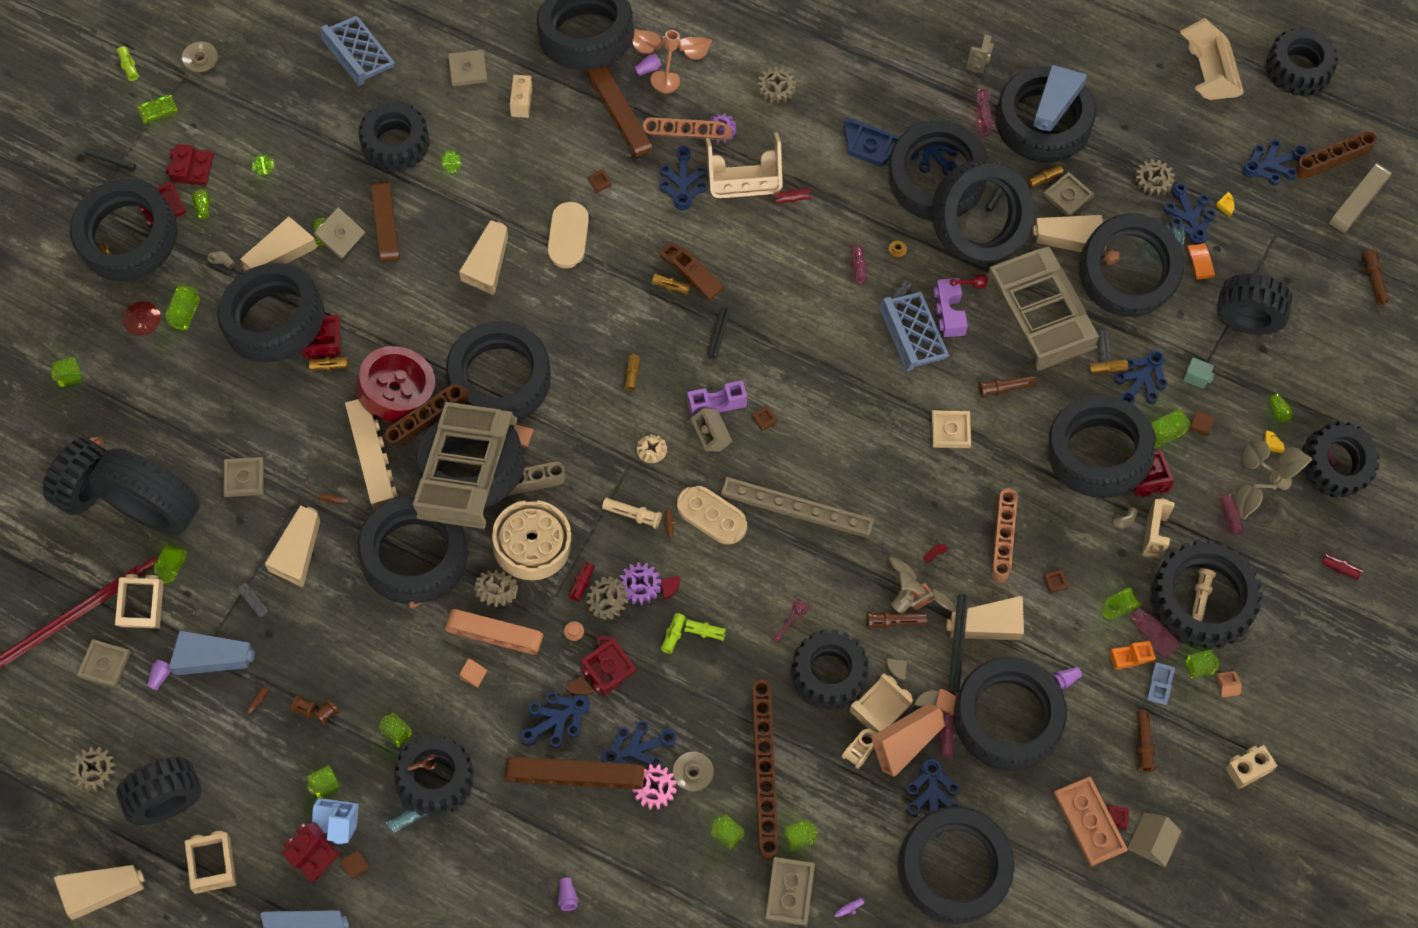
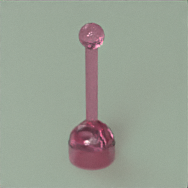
[774,599,809,641]

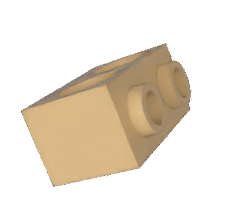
[510,75,532,118]
[1225,745,1277,790]

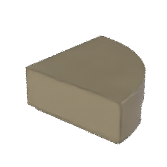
[886,659,907,682]
[914,691,939,708]

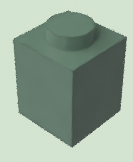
[1183,358,1215,389]

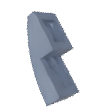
[1147,662,1175,705]

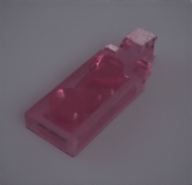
[976,89,994,137]
[1132,608,1181,659]

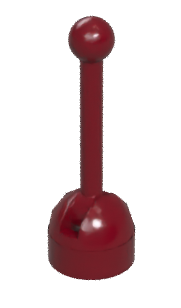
[950,274,988,289]

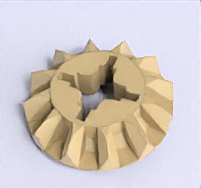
[637,434,667,463]

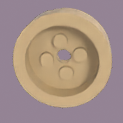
[492,500,571,580]

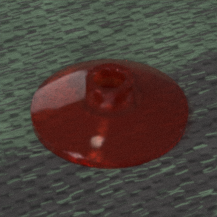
[122,301,161,335]

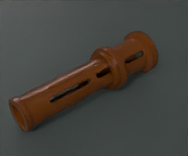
[1361,250,1389,305]
[978,375,1037,398]
[866,611,927,629]
[1136,710,1156,772]

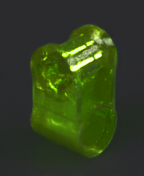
[154,544,187,584]
[1101,587,1141,620]

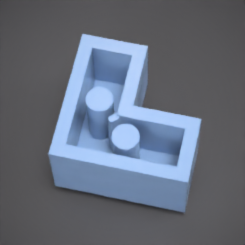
[312,798,359,844]

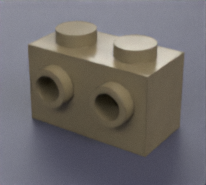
[691,408,733,452]

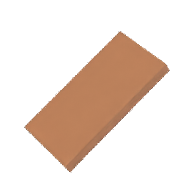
[1053,776,1128,867]

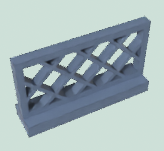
[321,16,395,87]
[879,292,949,372]

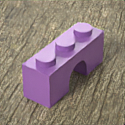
[933,278,968,337]
[687,380,747,418]

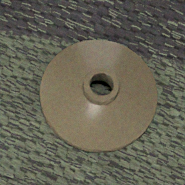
[182,42,218,72]
[673,752,714,792]

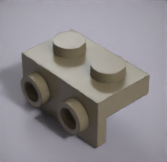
[966,35,994,73]

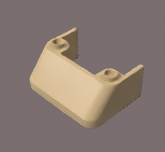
[1180,18,1243,100]
[706,132,782,198]

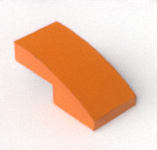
[1187,244,1215,280]
[1109,641,1156,670]

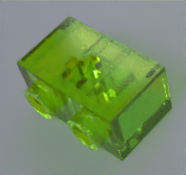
[1151,408,1191,448]

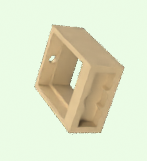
[115,574,164,629]
[185,831,236,894]

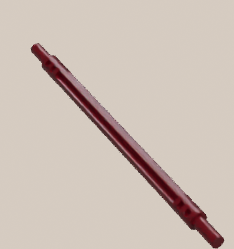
[0,556,160,668]

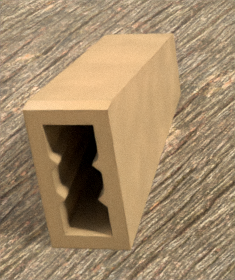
[1032,215,1107,256]
[240,217,317,272]
[459,220,508,295]
[265,506,320,587]
[946,596,1024,640]
[54,865,145,920]

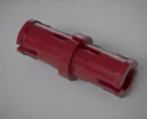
[774,187,811,204]
[1321,553,1363,580]
[568,562,595,602]

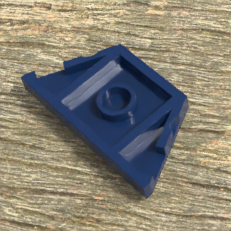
[844,117,899,166]

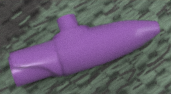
[834,898,864,917]

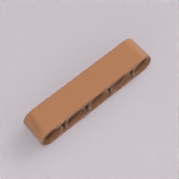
[643,117,732,140]
[991,488,1017,583]
[445,609,543,655]

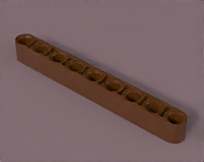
[752,679,778,861]

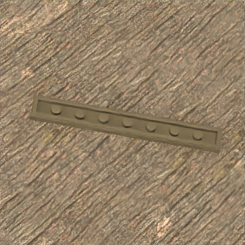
[721,477,874,539]

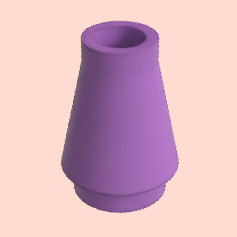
[634,53,662,76]
[146,659,171,691]
[1053,667,1082,690]
[558,878,579,911]

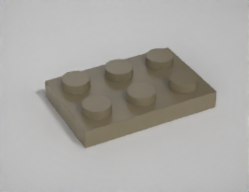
[765,857,815,926]

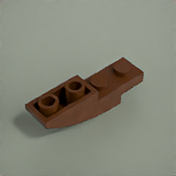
[659,241,723,300]

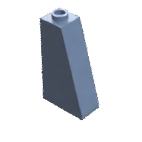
[1033,65,1087,131]
[169,631,255,675]
[260,911,349,928]

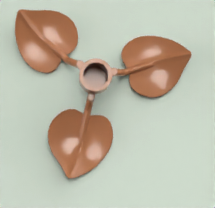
[632,29,712,94]

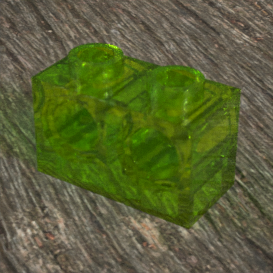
[165,284,200,331]

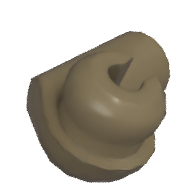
[207,251,236,269]
[1113,507,1138,529]

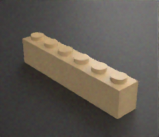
[345,399,398,511]

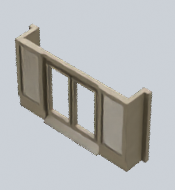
[985,246,1099,372]
[413,402,518,529]

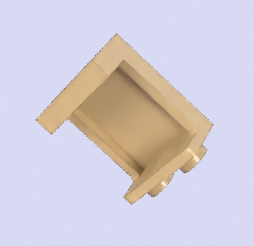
[1142,499,1175,560]
[849,673,913,733]

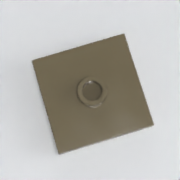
[448,50,487,86]
[1043,172,1095,217]
[314,207,365,259]
[224,457,264,497]
[77,639,131,689]

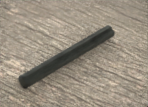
[948,594,969,693]

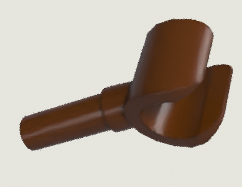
[407,754,438,771]

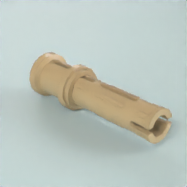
[602,497,662,529]
[1191,569,1216,622]

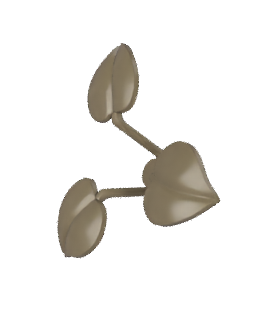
[1235,439,1312,520]
[888,556,956,614]

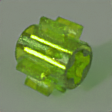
[442,150,461,173]
[252,155,275,175]

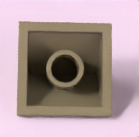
[1127,813,1181,868]

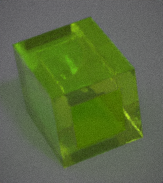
[50,357,83,387]
[1185,649,1219,680]
[379,712,412,748]
[306,765,340,799]
[712,814,744,850]
[784,819,818,851]

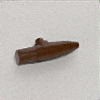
[318,493,348,506]
[665,510,677,539]
[247,687,269,714]

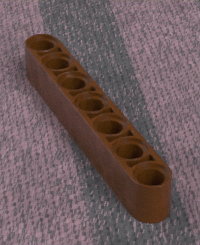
[584,66,652,158]
[504,757,645,790]

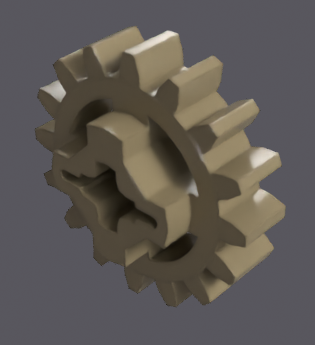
[758,67,796,104]
[1135,159,1175,197]
[474,570,518,607]
[587,576,629,620]
[70,747,117,792]

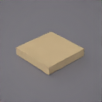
[931,410,971,448]

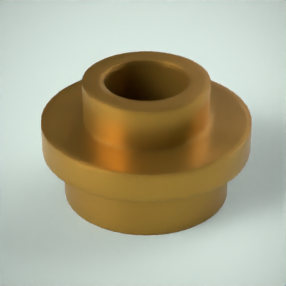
[888,241,907,259]

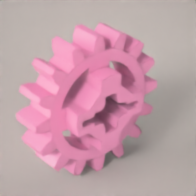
[633,764,677,809]

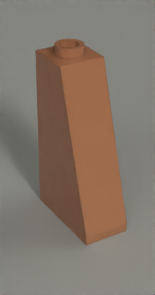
[871,704,945,777]

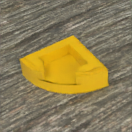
[1216,192,1234,217]
[1264,431,1284,453]

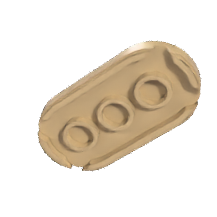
[548,202,589,268]
[677,486,747,544]

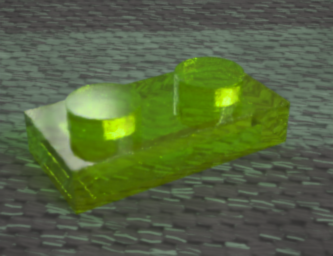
[137,95,178,124]

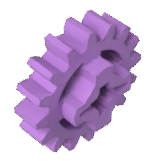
[619,562,661,605]

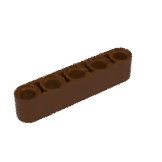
[1295,131,1377,179]
[371,181,400,262]
[385,384,470,445]

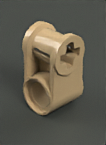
[842,729,876,769]

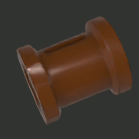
[291,695,317,719]
[312,699,339,726]

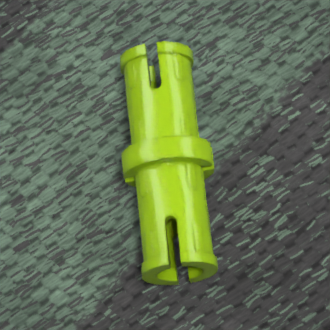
[117,46,139,81]
[660,613,686,654]
[685,619,726,641]

